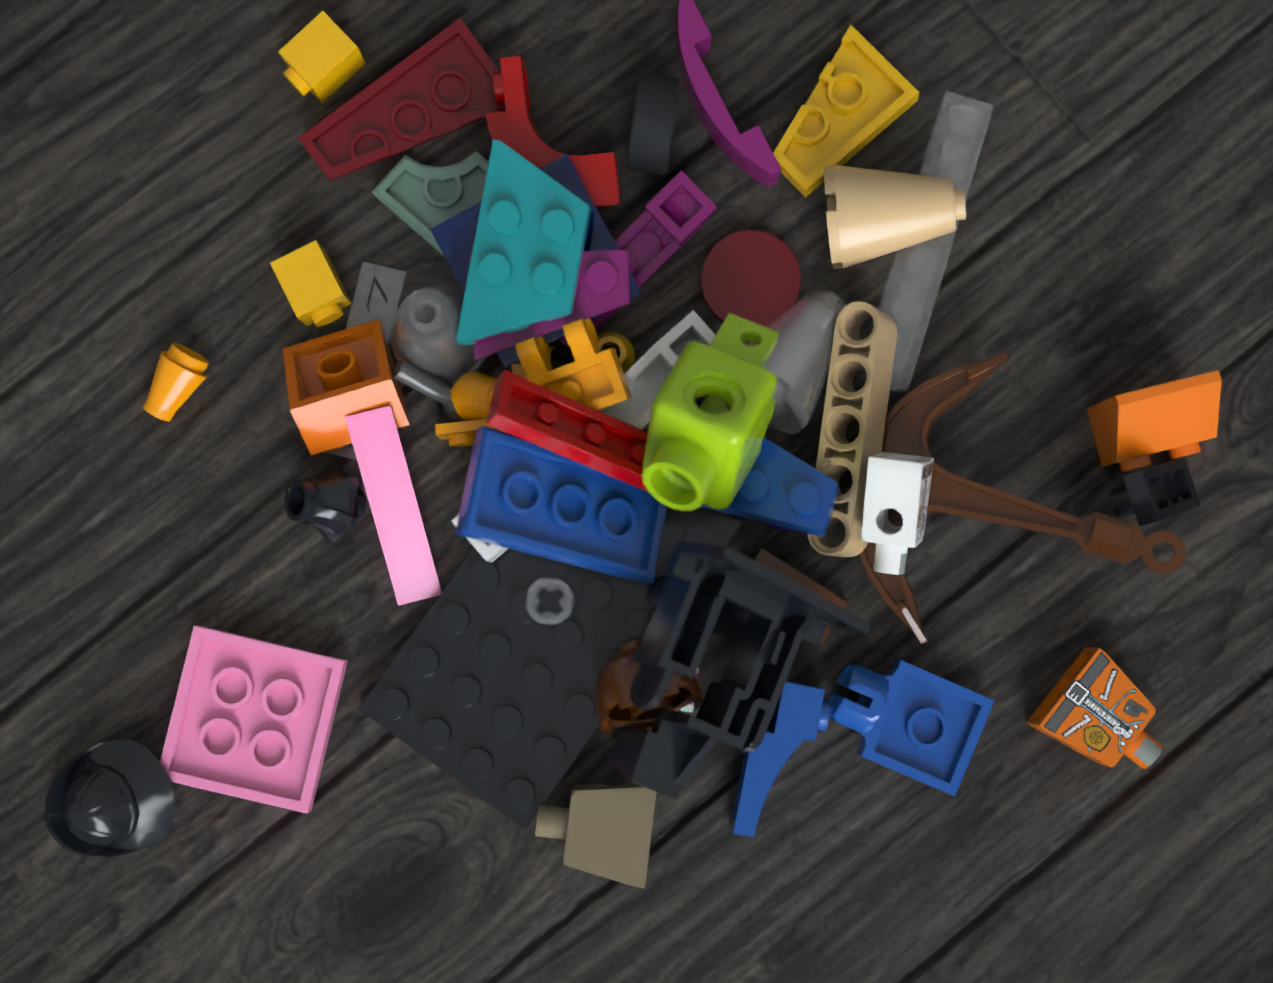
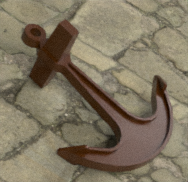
[859,352,1186,644]

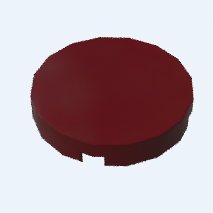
[700,229,802,328]

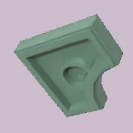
[372,151,489,261]

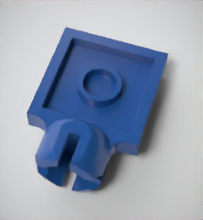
[829,659,995,796]

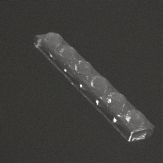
[857,91,994,393]

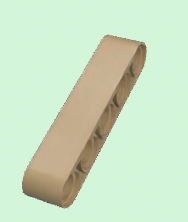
[808,301,897,557]

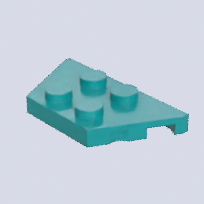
[456,140,591,346]

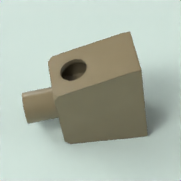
[535,782,656,888]

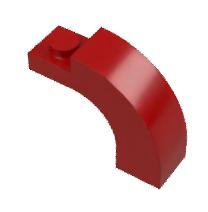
[485,56,622,208]

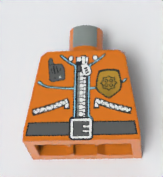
[1027,646,1163,769]

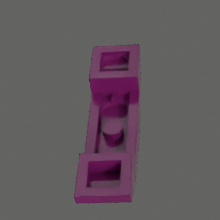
[677,0,782,188]
[552,170,717,345]

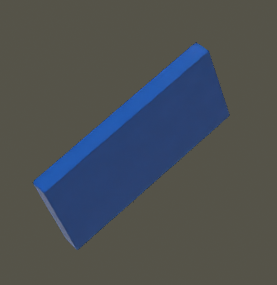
[455,426,667,584]

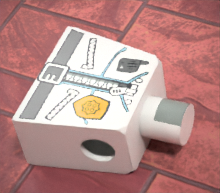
[861,452,934,575]

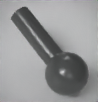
[392,359,465,422]

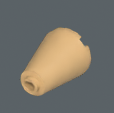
[824,165,966,269]

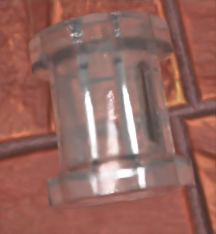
[526,578,575,625]

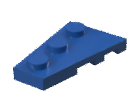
[699,400,839,538]

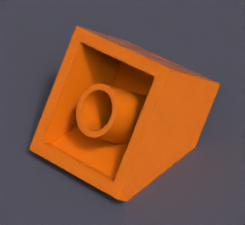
[283,319,410,456]
[1086,370,1222,472]

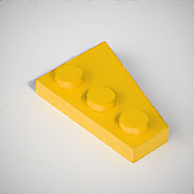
[773,25,919,198]

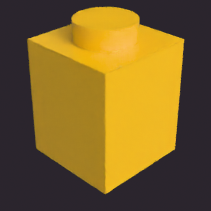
[278,11,366,104]
[270,240,352,327]

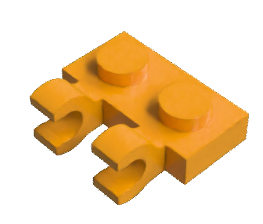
[515,318,633,410]

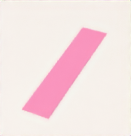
[345,405,442,606]

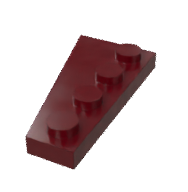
[298,18,506,182]

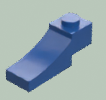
[730,681,831,838]

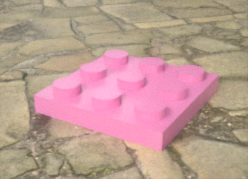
[160,625,348,814]

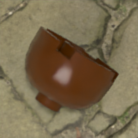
[594,639,704,734]

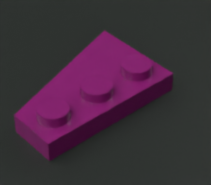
[470,250,630,361]

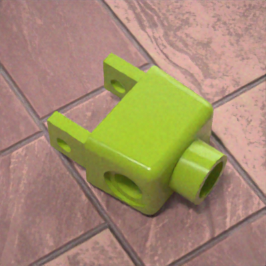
[642,313,779,511]

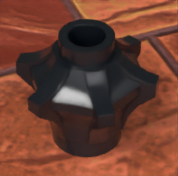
[285,462,366,543]

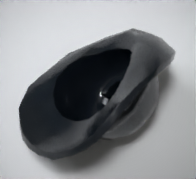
[45,739,176,859]

